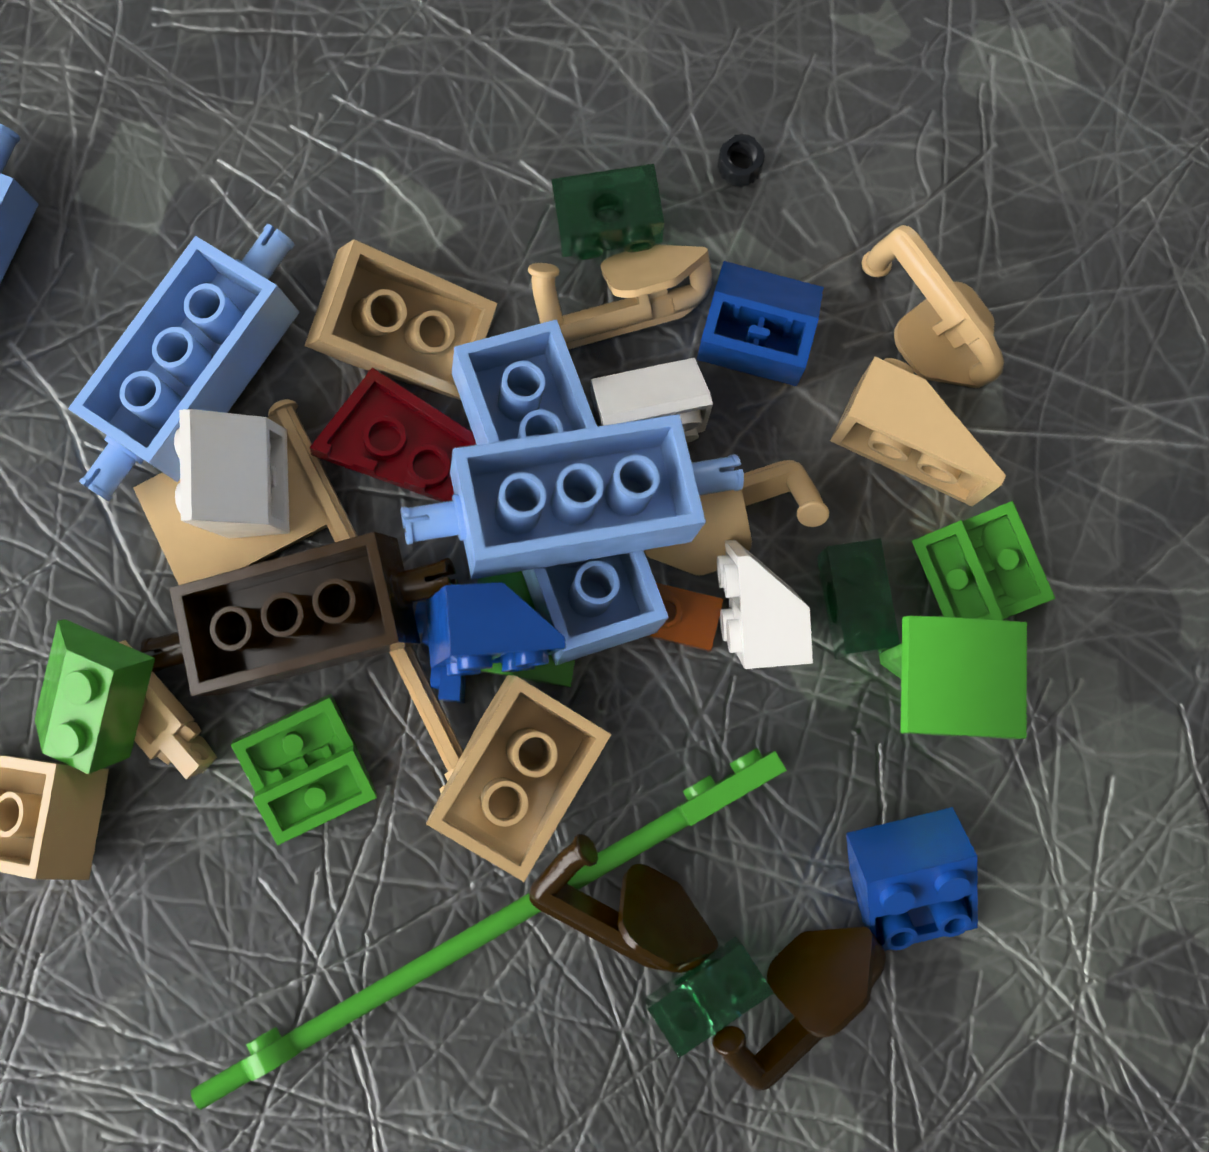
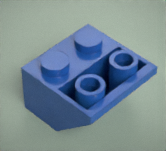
[697,261,823,387]
[425,582,566,676]
[846,807,978,951]

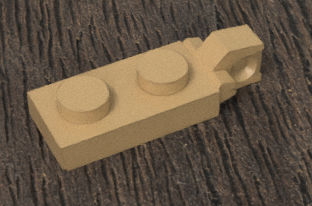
[119,640,217,780]

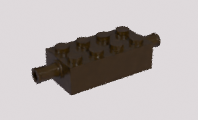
[140,532,458,696]

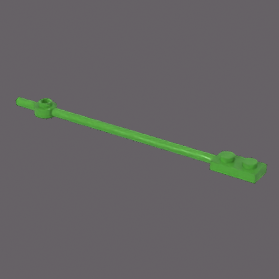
[191,748,787,1110]

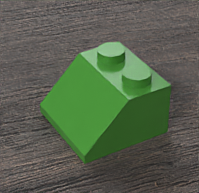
[35,619,155,774]

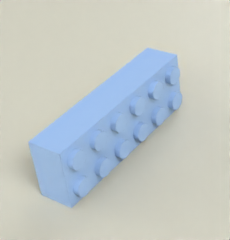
[451,319,669,666]

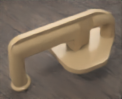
[861,225,1004,388]
[528,244,712,349]
[644,460,829,576]

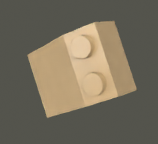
[304,240,498,400]
[830,357,1006,507]
[426,675,612,882]
[0,755,109,880]

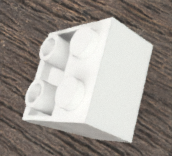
[590,357,713,443]
[174,409,290,539]
[717,540,813,669]

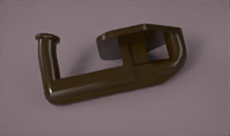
[529,834,718,973]
[713,927,886,1091]

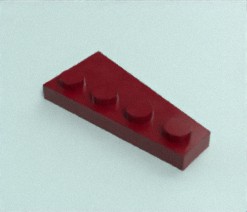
[309,368,477,502]

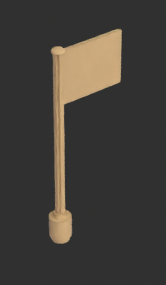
[133,399,464,793]

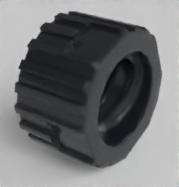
[718,134,765,187]

